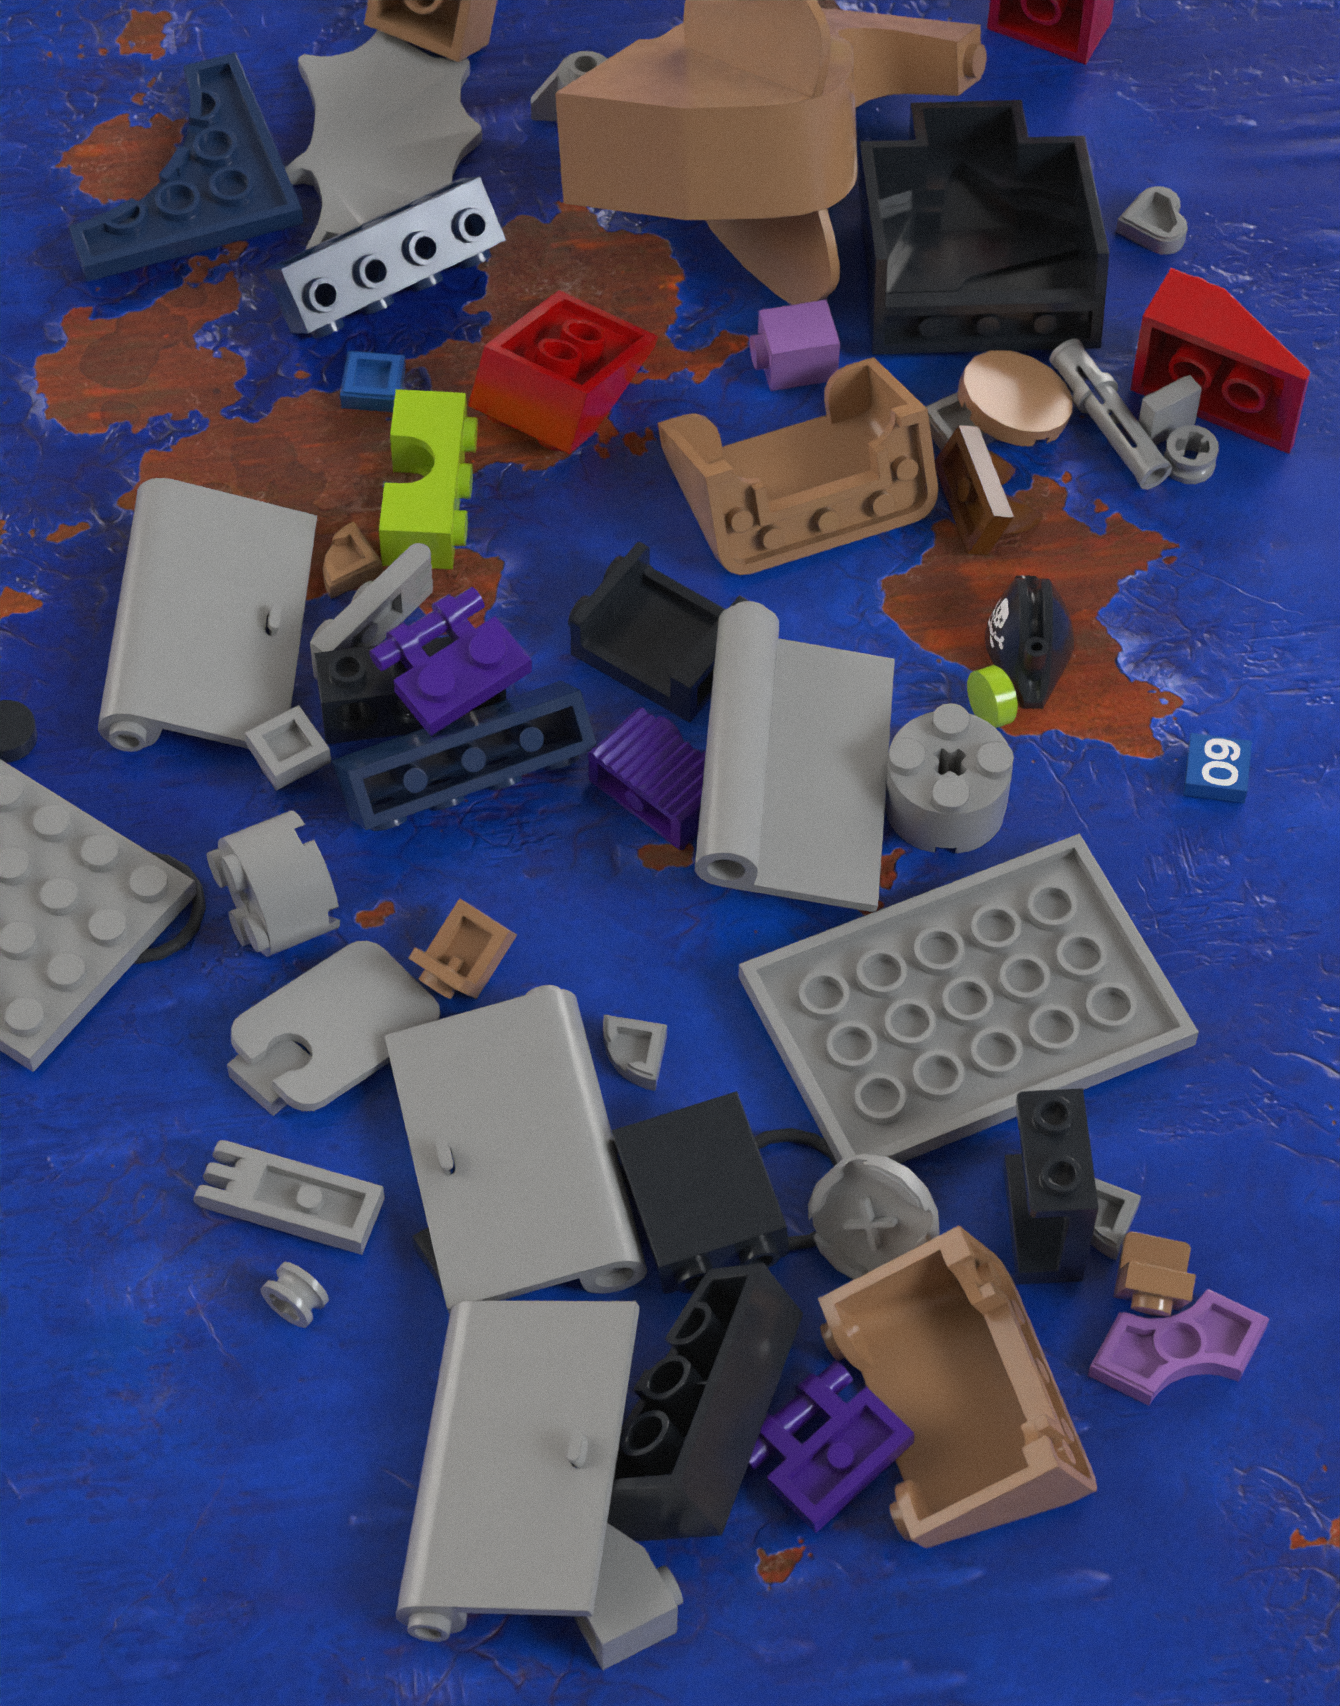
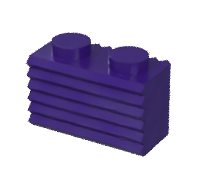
[588,707,706,850]

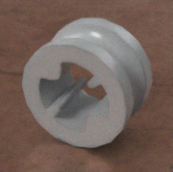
[1164,425,1219,484]
[261,1262,329,1328]

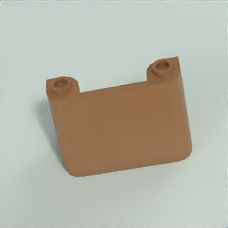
[658,357,938,575]
[818,1226,1097,1548]

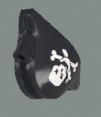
[985,576,1074,709]

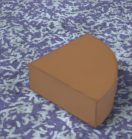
[323,521,383,599]

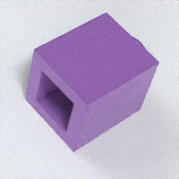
[750,299,840,391]

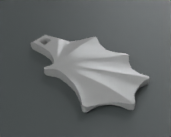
[285,30,482,250]

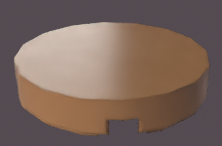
[957,351,1073,446]

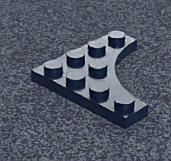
[68,52,303,282]

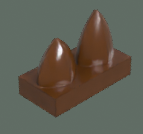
[935,425,1043,555]

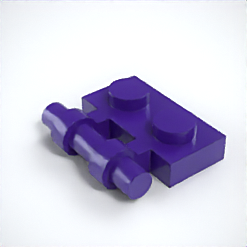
[369,587,532,736]
[747,1361,915,1533]

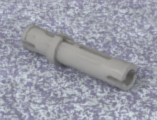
[1049,339,1172,489]

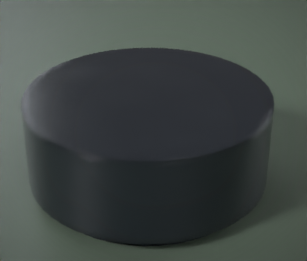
[0,700,38,763]

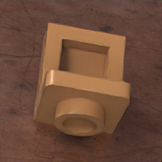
[408,898,517,999]
[1113,1232,1196,1316]

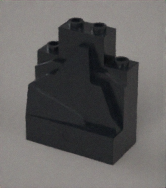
[858,100,1110,355]

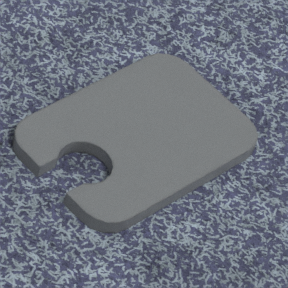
[230,941,440,1111]

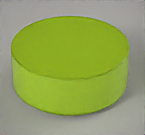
[967,665,1018,728]

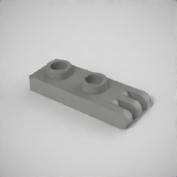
[310,543,433,679]
[193,1140,385,1255]

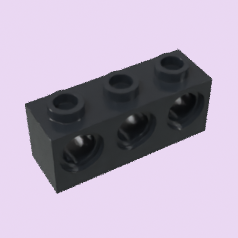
[314,636,507,744]

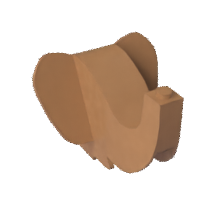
[555,0,987,305]

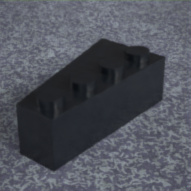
[607,1263,803,1542]

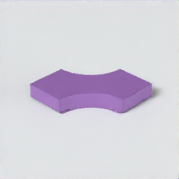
[1088,1289,1270,1406]

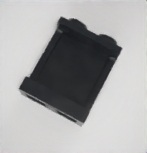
[568,541,749,723]
[1003,1088,1099,1285]
[611,1091,789,1294]

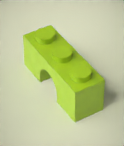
[379,389,478,570]

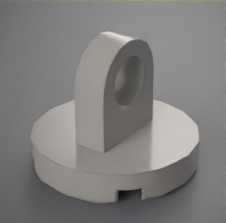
[808,1154,939,1280]

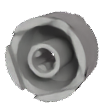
[885,703,1014,853]
[207,810,340,957]

